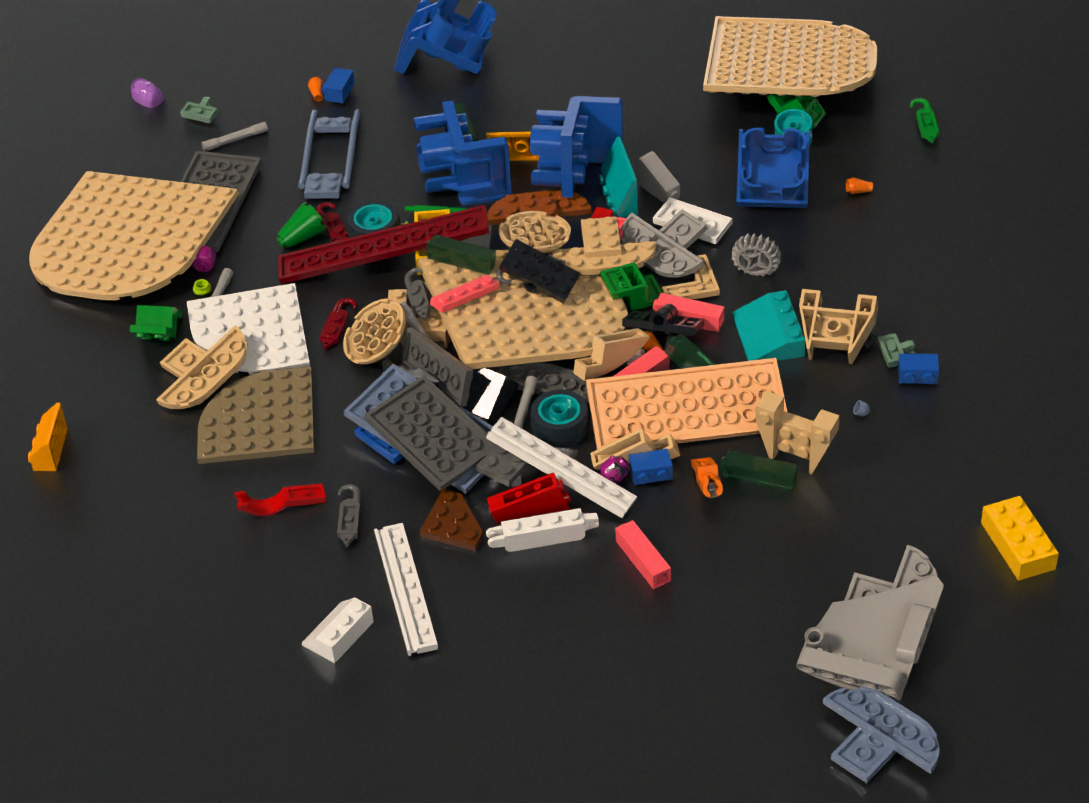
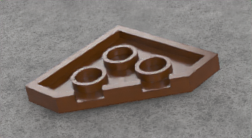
[419,489,483,551]

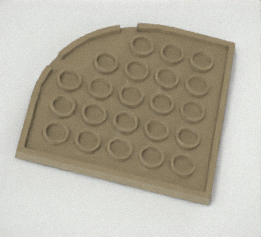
[197,367,314,464]

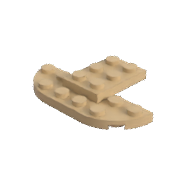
[548,217,656,275]
[156,325,247,409]

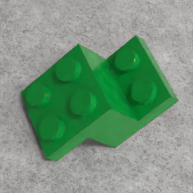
[767,94,826,129]
[600,262,663,311]
[130,305,183,341]

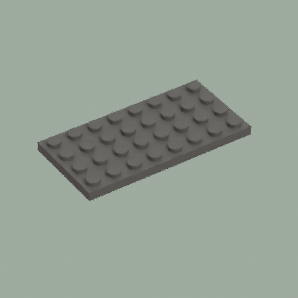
[180,151,262,252]

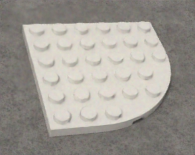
[187,283,310,375]

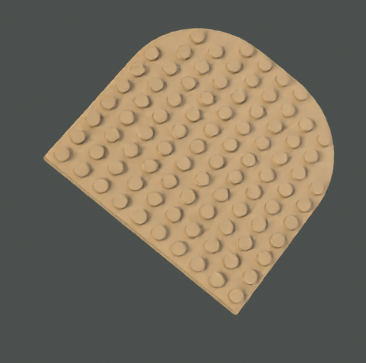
[703,16,877,97]
[29,171,239,300]
[418,250,628,369]

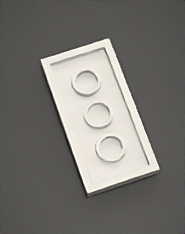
[653,197,732,244]

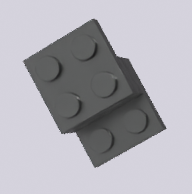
[476,444,541,487]

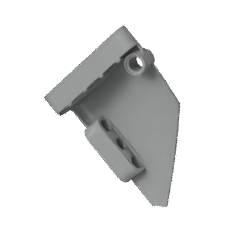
[796,576,944,703]

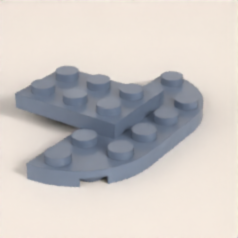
[823,686,940,783]

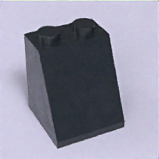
[463,368,519,423]

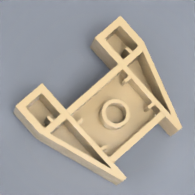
[388,289,451,348]
[799,289,878,364]
[756,391,840,475]

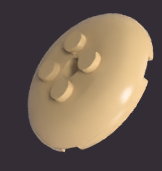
[499,211,571,254]
[343,299,406,365]

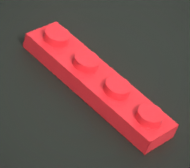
[430,274,500,313]

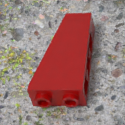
[487,472,571,524]

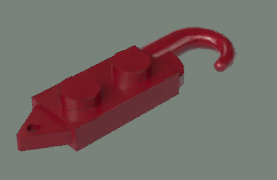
[316,202,349,242]
[319,298,357,350]

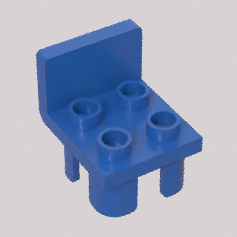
[394,0,497,74]
[530,96,623,198]
[413,100,512,205]
[736,128,810,208]

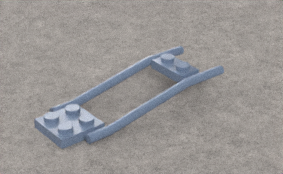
[298,109,361,199]

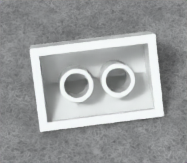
[302,597,374,663]

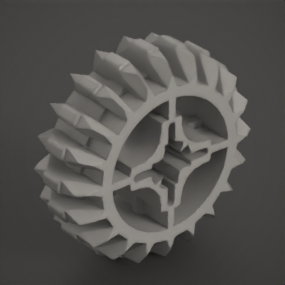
[732,233,781,277]

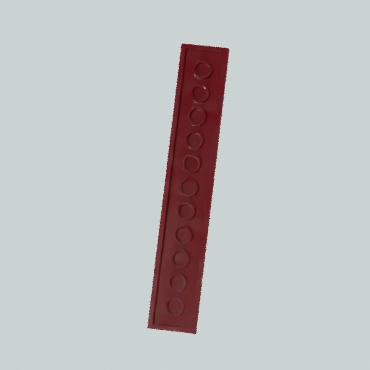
[278,205,489,284]

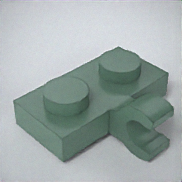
[180,97,218,124]
[877,333,915,368]

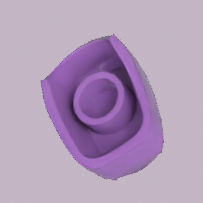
[131,78,164,108]

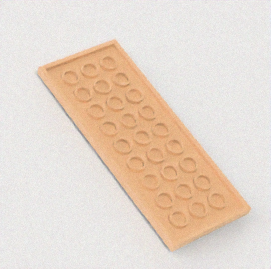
[586,358,787,450]

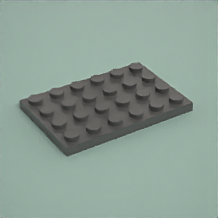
[364,375,496,491]

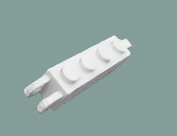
[486,508,599,552]

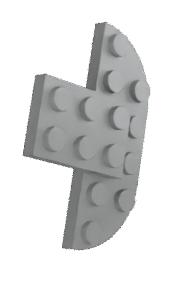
[621,209,708,277]
[845,545,937,600]

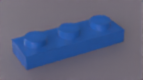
[354,426,404,464]

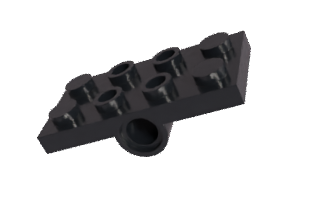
[499,239,581,304]
[622,304,705,336]

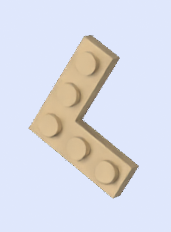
[662,254,720,300]

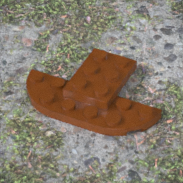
[487,188,592,225]

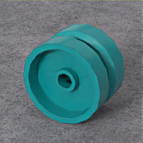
[774,109,812,146]

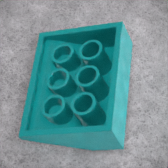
[598,137,638,218]
[732,290,805,361]

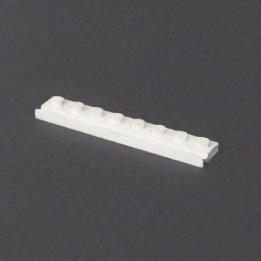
[486,417,637,518]
[374,523,438,656]

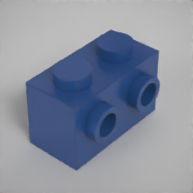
[322,68,355,103]
[898,354,939,384]
[629,449,673,485]

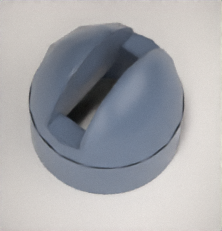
[853,400,870,417]

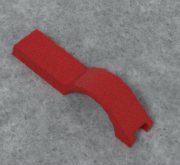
[234,483,326,516]

